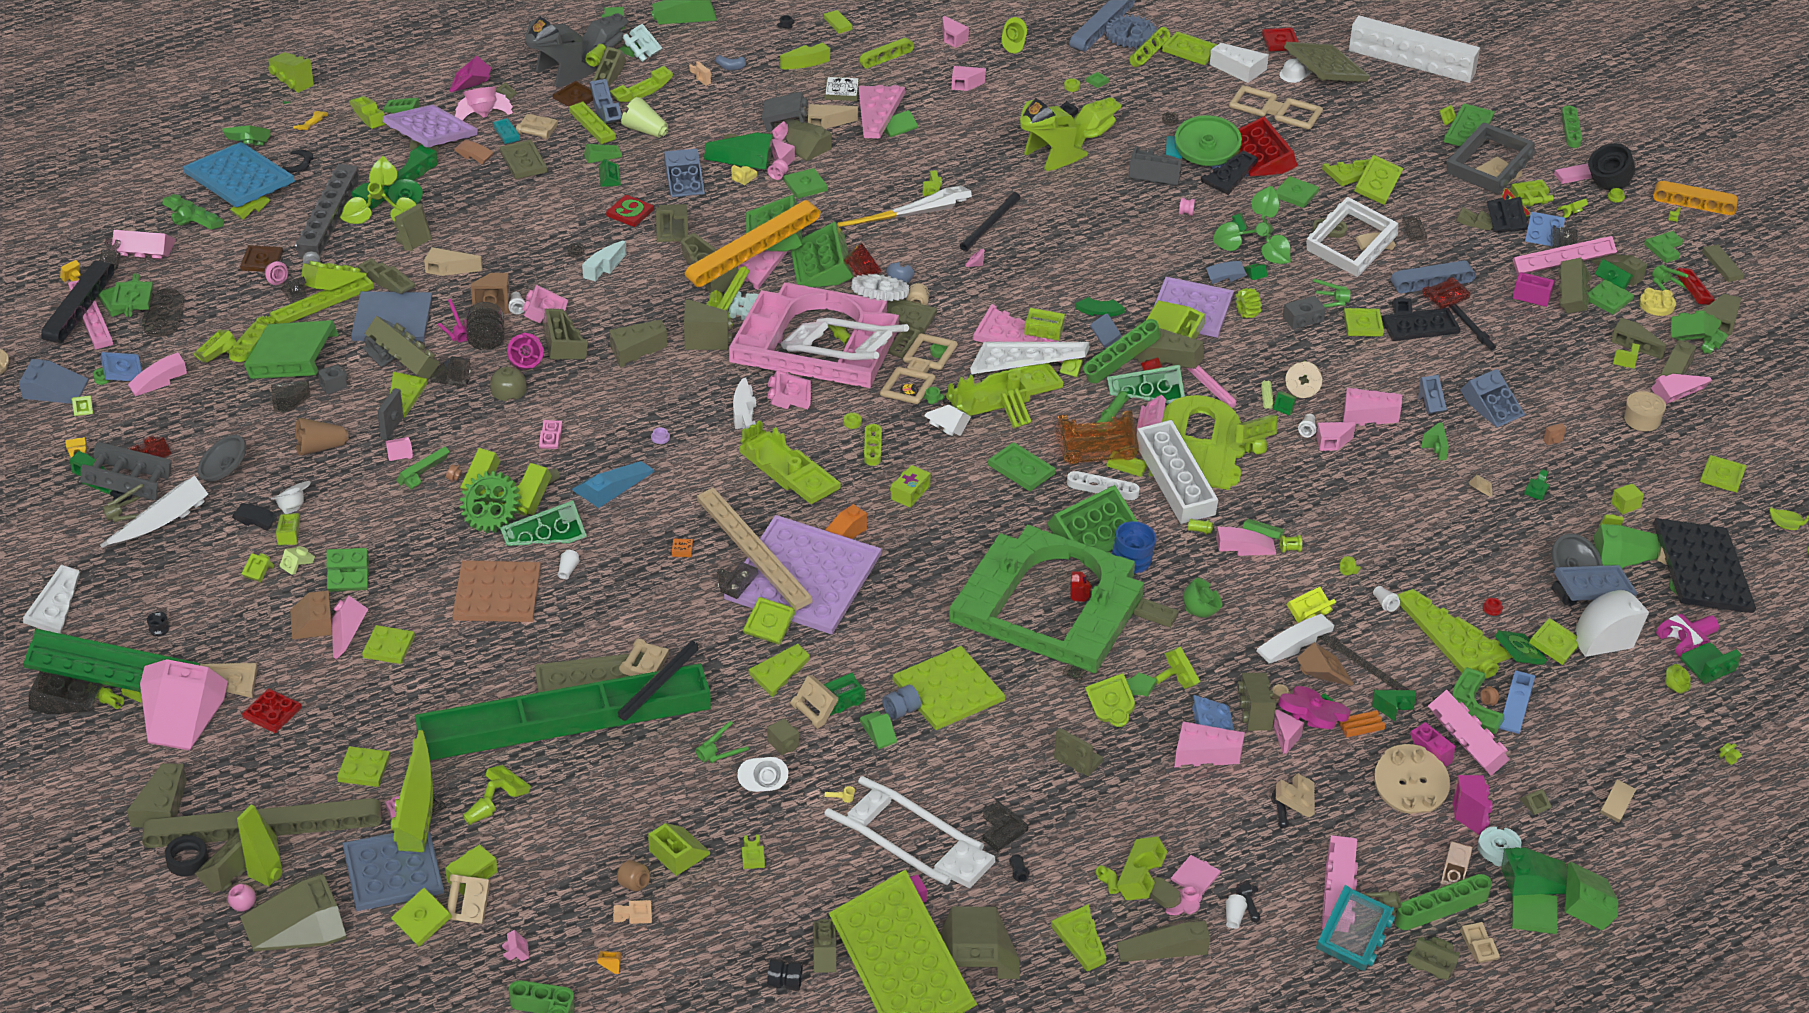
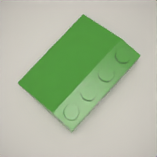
[746,195,802,251]
[791,222,853,287]
[1047,485,1138,564]

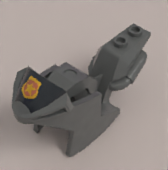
[525,13,629,87]

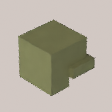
[656,204,688,242]

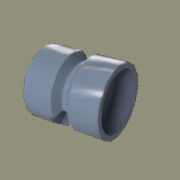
[882,684,921,720]

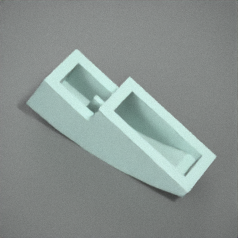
[582,241,626,281]

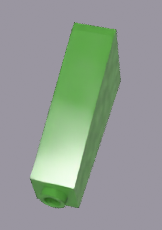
[651,0,717,24]

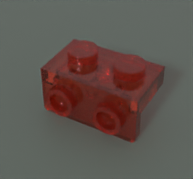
[128,435,171,458]

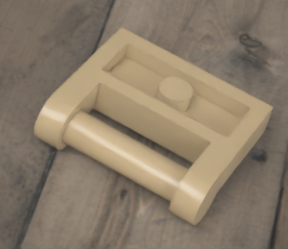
[516,114,558,140]
[619,638,669,676]
[790,675,839,729]
[447,874,491,924]

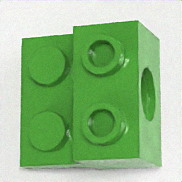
[327,548,370,592]

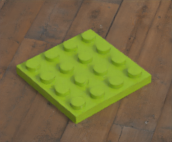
[892,646,1005,730]

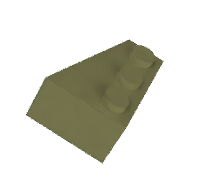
[543,309,588,360]
[127,763,187,827]

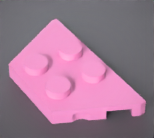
[738,250,787,290]

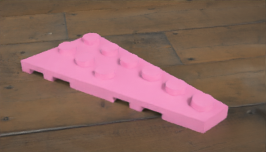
[858,85,906,138]
[973,304,1079,363]

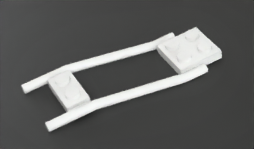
[780,318,909,360]
[825,776,995,888]

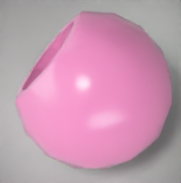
[228,884,256,912]

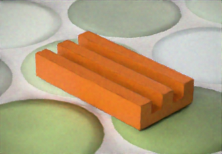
[1339,710,1385,738]

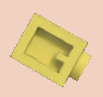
[731,165,757,185]

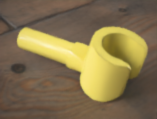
[825,786,855,803]

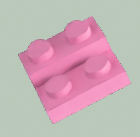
[522,285,568,323]
[767,370,811,410]

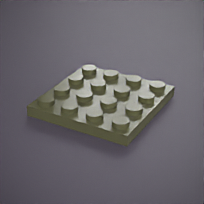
[1284,42,1370,82]

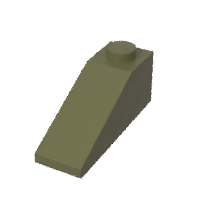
[589,46,626,88]
[1592,254,1647,287]
[1611,318,1667,359]
[1660,340,1697,376]

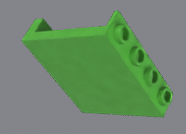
[244,320,339,379]

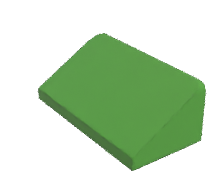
[884,110,918,137]

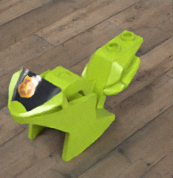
[1020,97,1122,171]

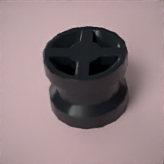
[147,612,169,636]

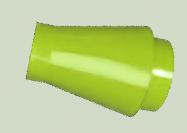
[585,44,606,67]
[462,796,496,826]

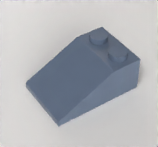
[19,359,89,404]

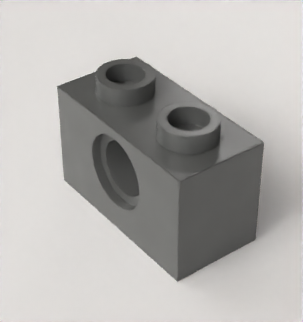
[1283,296,1326,329]

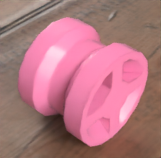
[768,159,788,180]
[1179,197,1195,216]

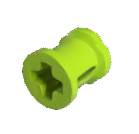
[1280,535,1302,553]

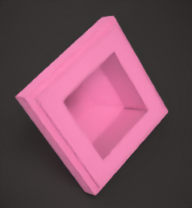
[965,249,985,267]

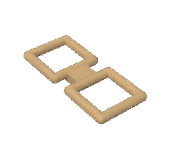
[1229,85,1323,130]
[880,334,958,404]

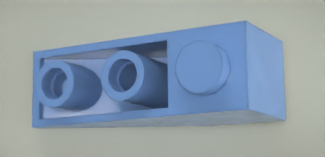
[1499,670,1535,734]

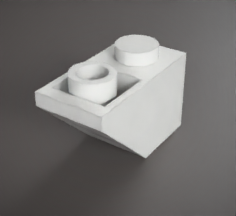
[925,405,971,436]

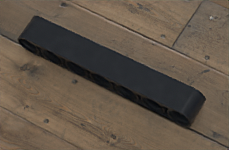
[41,260,115,343]

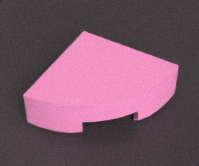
[772,121,788,141]

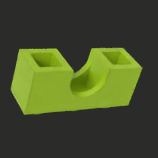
[1117,836,1168,900]

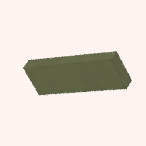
[1702,244,1744,282]

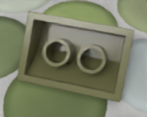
[195,831,246,893]

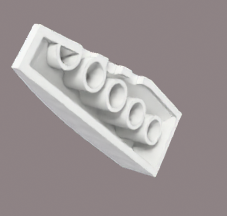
[100,476,208,548]

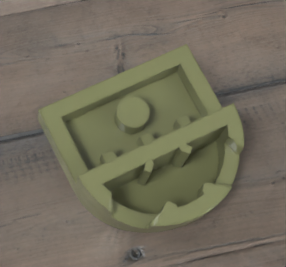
[1406,937,1460,980]

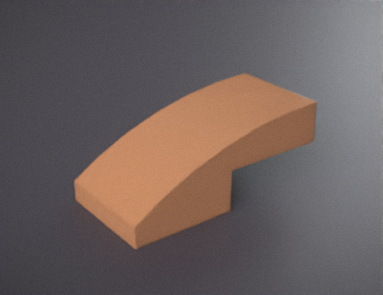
[454,140,494,164]

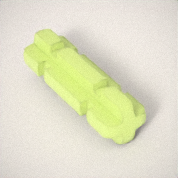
[1261,380,1274,409]

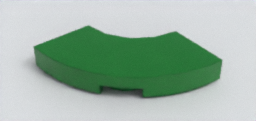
[1075,297,1125,317]

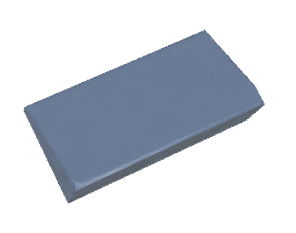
[1090,313,1121,348]

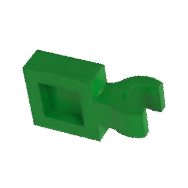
[1524,469,1549,500]

